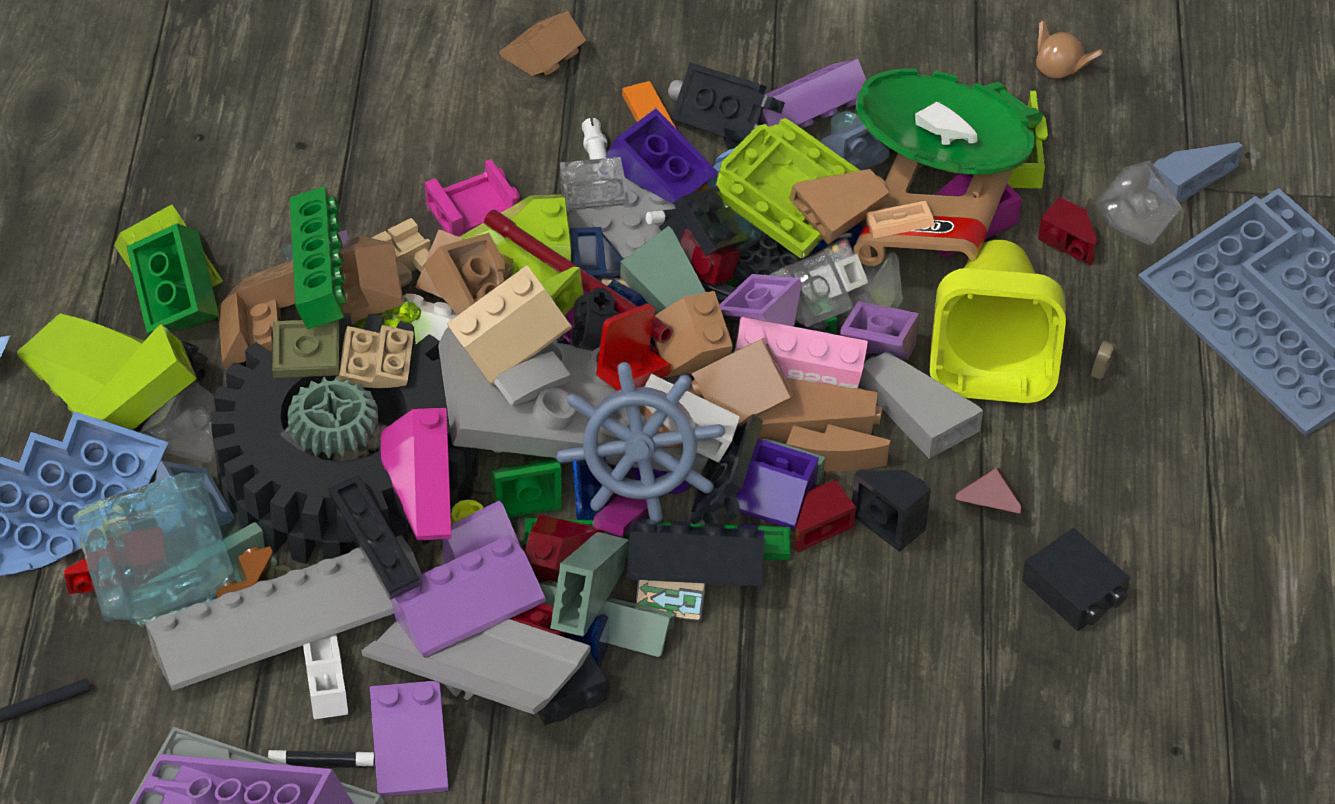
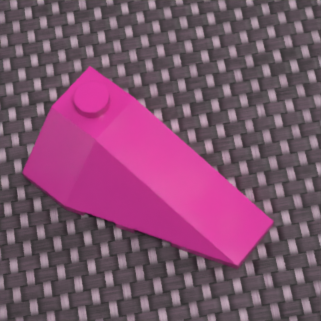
[381,408,451,540]

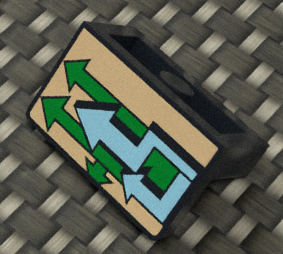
[635,580,708,621]

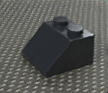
[852,470,931,552]

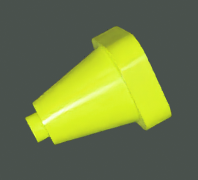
[930,240,1066,403]

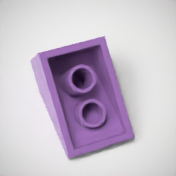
[370,681,449,797]

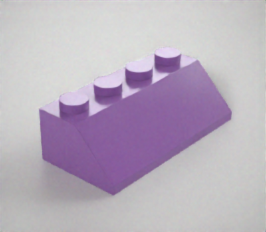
[758,59,866,129]
[391,535,546,657]

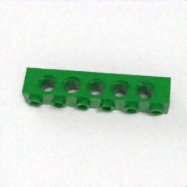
[290,186,347,330]

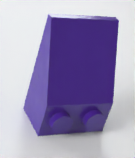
[605,108,718,205]

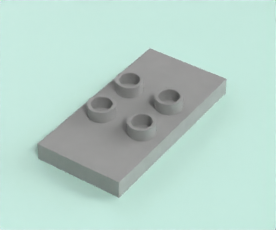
[438,328,708,474]

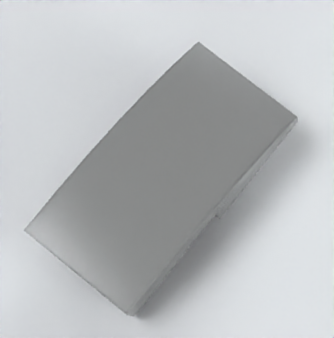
[494,351,571,406]

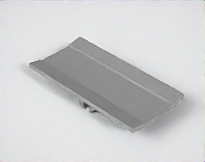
[361,619,590,714]

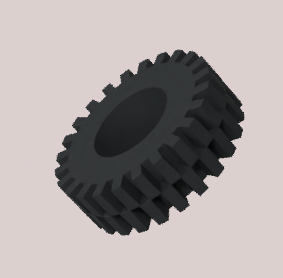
[210,313,478,564]

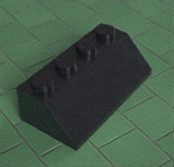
[626,519,764,586]

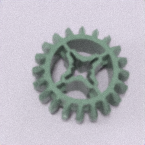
[288,376,378,458]

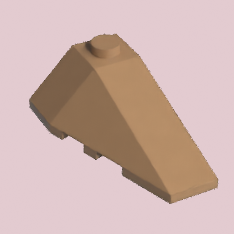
[423,233,505,315]

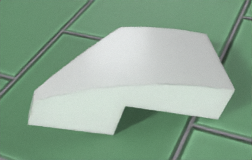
[915,102,978,145]

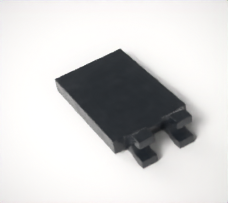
[671,62,785,142]
[689,414,763,525]

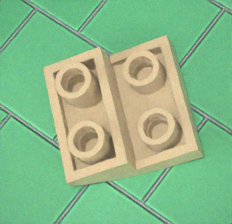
[338,325,414,388]

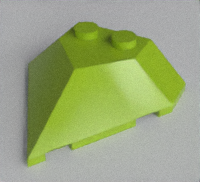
[460,194,571,282]

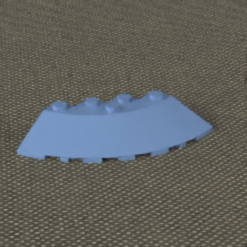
[0,411,169,576]

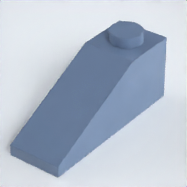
[1149,142,1243,207]

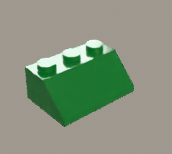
[126,223,219,334]

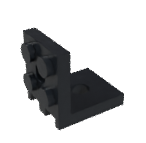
[659,186,750,256]

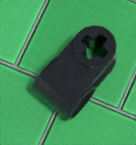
[572,288,615,351]

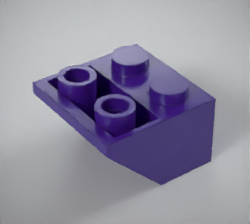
[736,439,819,530]

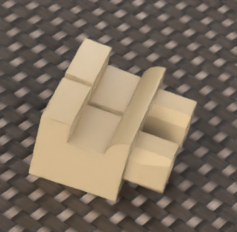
[372,218,431,288]

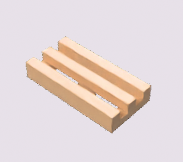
[866,201,934,239]

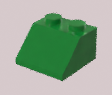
[489,458,562,518]

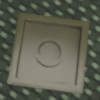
[272,319,339,378]

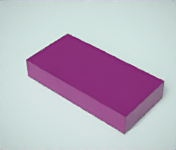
[593,495,649,537]

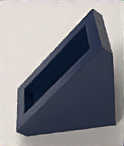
[570,227,624,279]

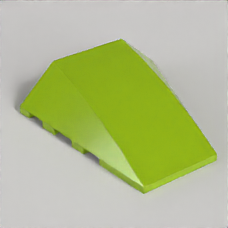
[17,313,145,413]

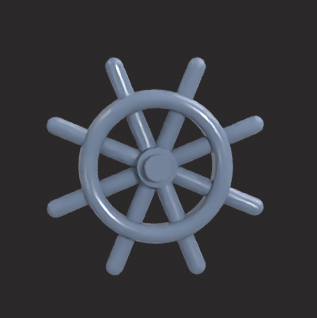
[556,362,725,524]

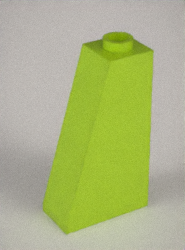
[81,324,197,430]

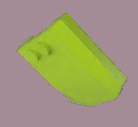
[716,118,860,258]

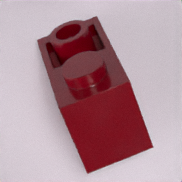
[1038,197,1097,265]

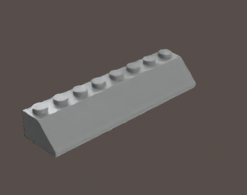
[145,535,421,691]

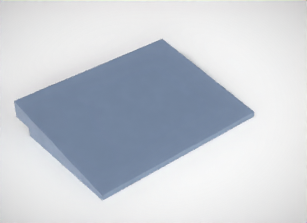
[1138,188,1335,436]

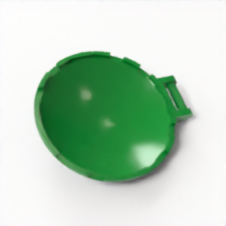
[856,68,1043,175]

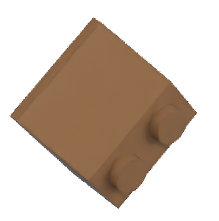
[499,11,586,76]
[654,291,733,377]

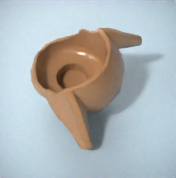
[1036,21,1103,79]

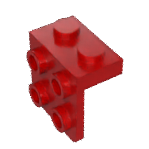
[596,304,671,391]

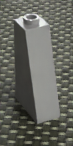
[860,351,983,459]

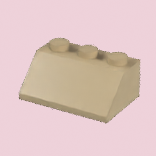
[447,265,572,386]

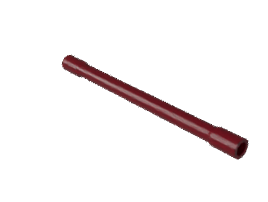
[484,210,673,343]

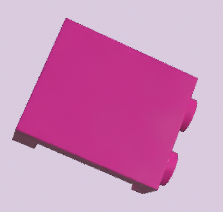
[425,159,521,237]

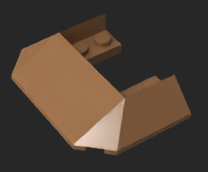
[217,236,404,368]

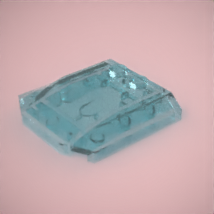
[73,472,236,625]

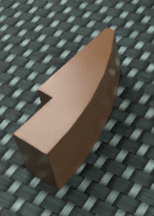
[786,424,891,471]

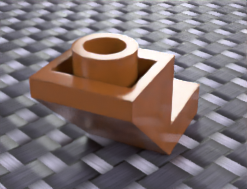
[214,546,272,599]

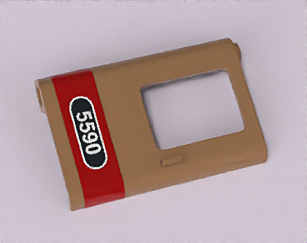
[854,153,1013,266]

